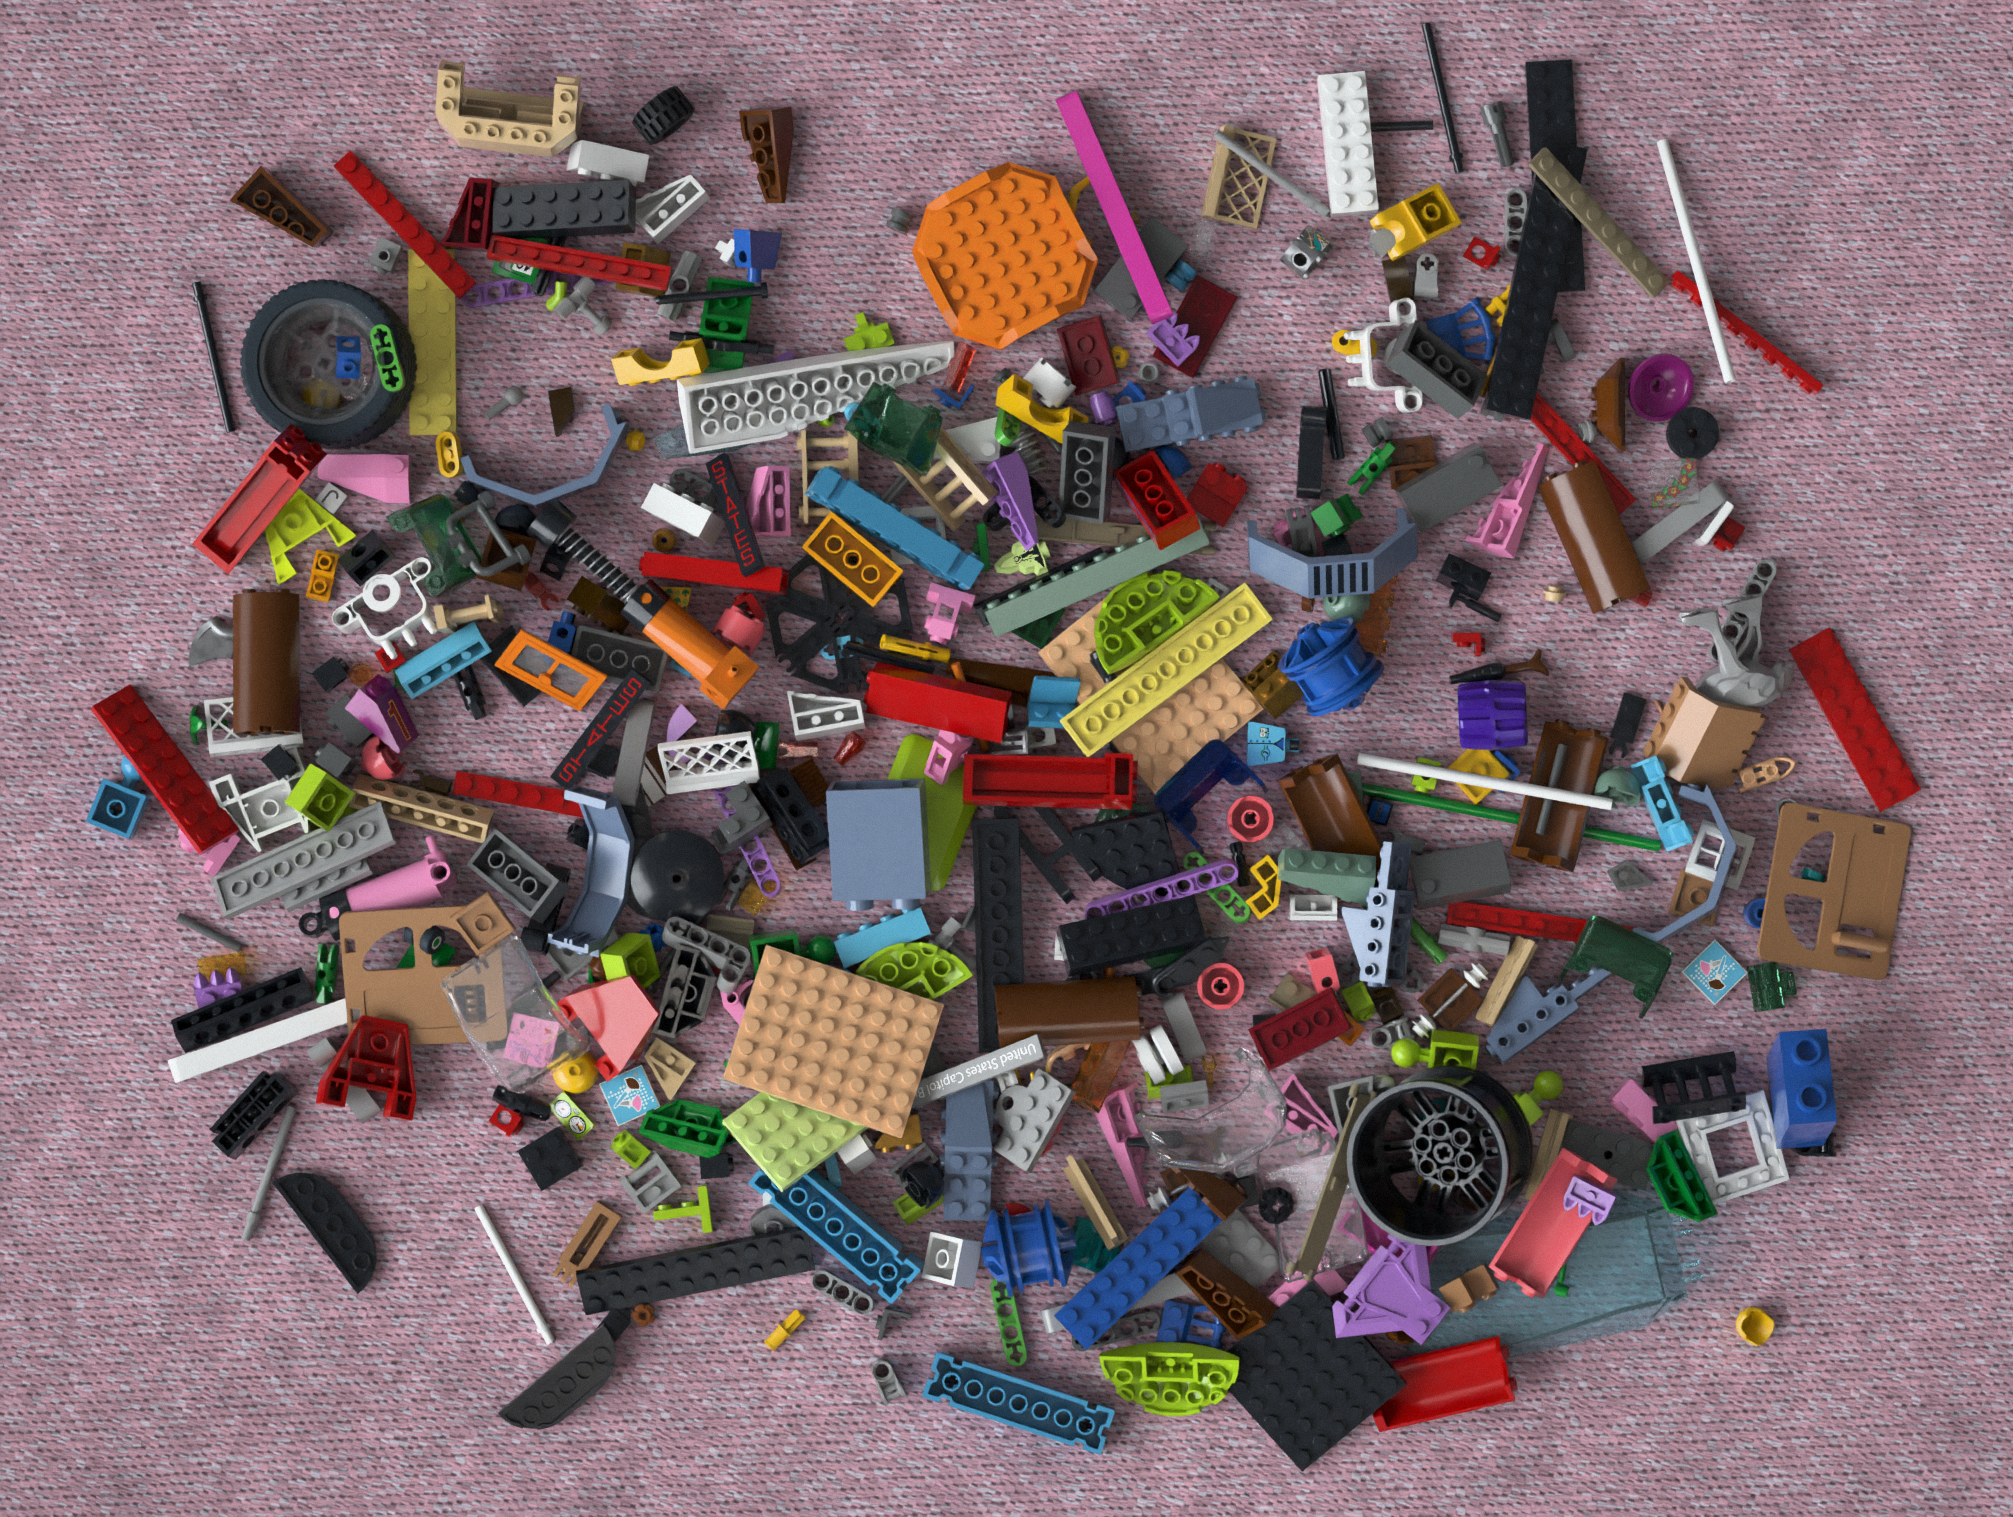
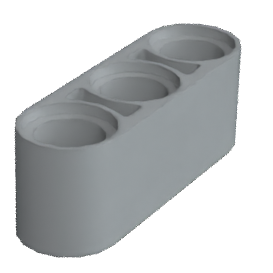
[1504,189,1527,259]
[1160,991,1207,1062]
[812,1269,874,1315]

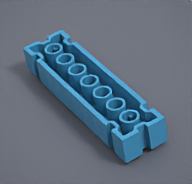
[804,466,985,592]
[748,1168,925,1304]
[922,1350,1115,1455]

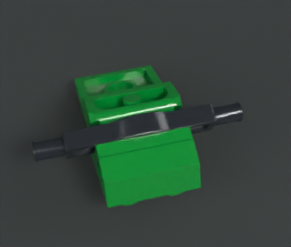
[669,276,775,373]

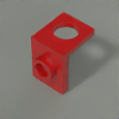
[1463,237,1501,270]
[489,1104,525,1137]

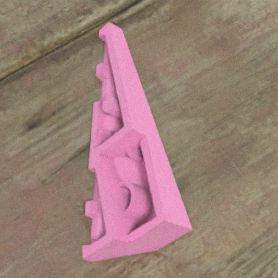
[1465,443,1549,558]
[1089,1081,1149,1207]

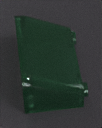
[844,382,943,477]
[386,494,482,598]

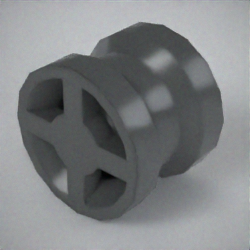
[886,208,914,234]

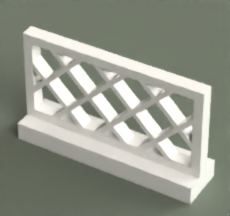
[204,697,304,758]
[658,731,760,794]

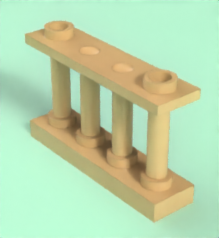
[893,422,998,532]
[797,429,859,525]
[433,595,504,635]

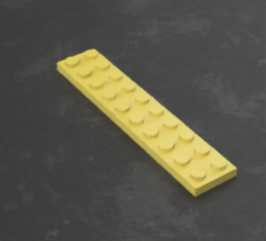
[1060,582,1273,758]

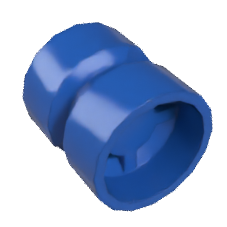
[1743,898,1765,929]

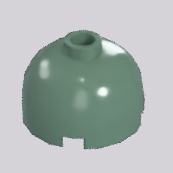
[1323,594,1370,624]
[1594,766,1641,808]

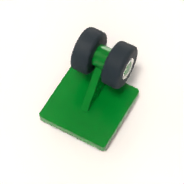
[397,926,456,968]

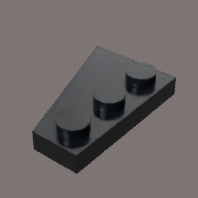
[480,625,541,708]

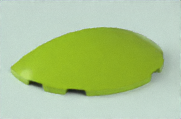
[1094,570,1220,674]
[855,942,973,1000]
[1099,1342,1240,1416]

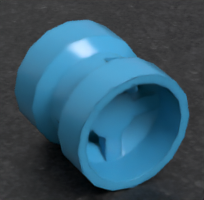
[1165,259,1197,292]

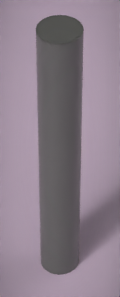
[176,913,243,953]

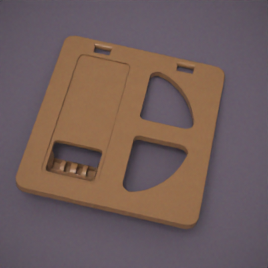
[1757,803,1911,980]
[339,905,508,1045]

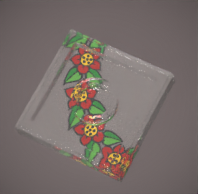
[1649,458,1700,509]

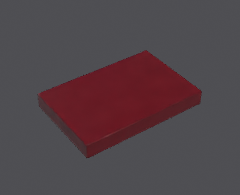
[1057,315,1121,396]

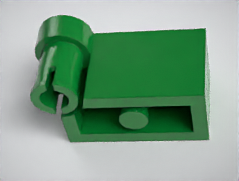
[1311,493,1364,537]

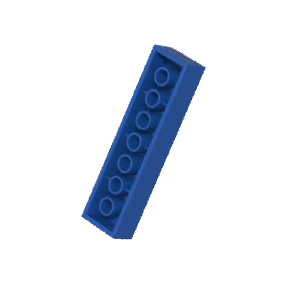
[1054,1187,1223,1351]

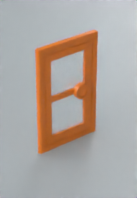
[495,629,608,711]

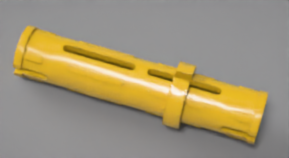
[880,634,950,663]

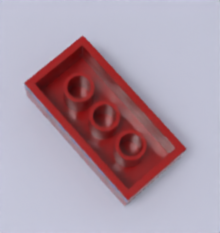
[1113,450,1201,551]

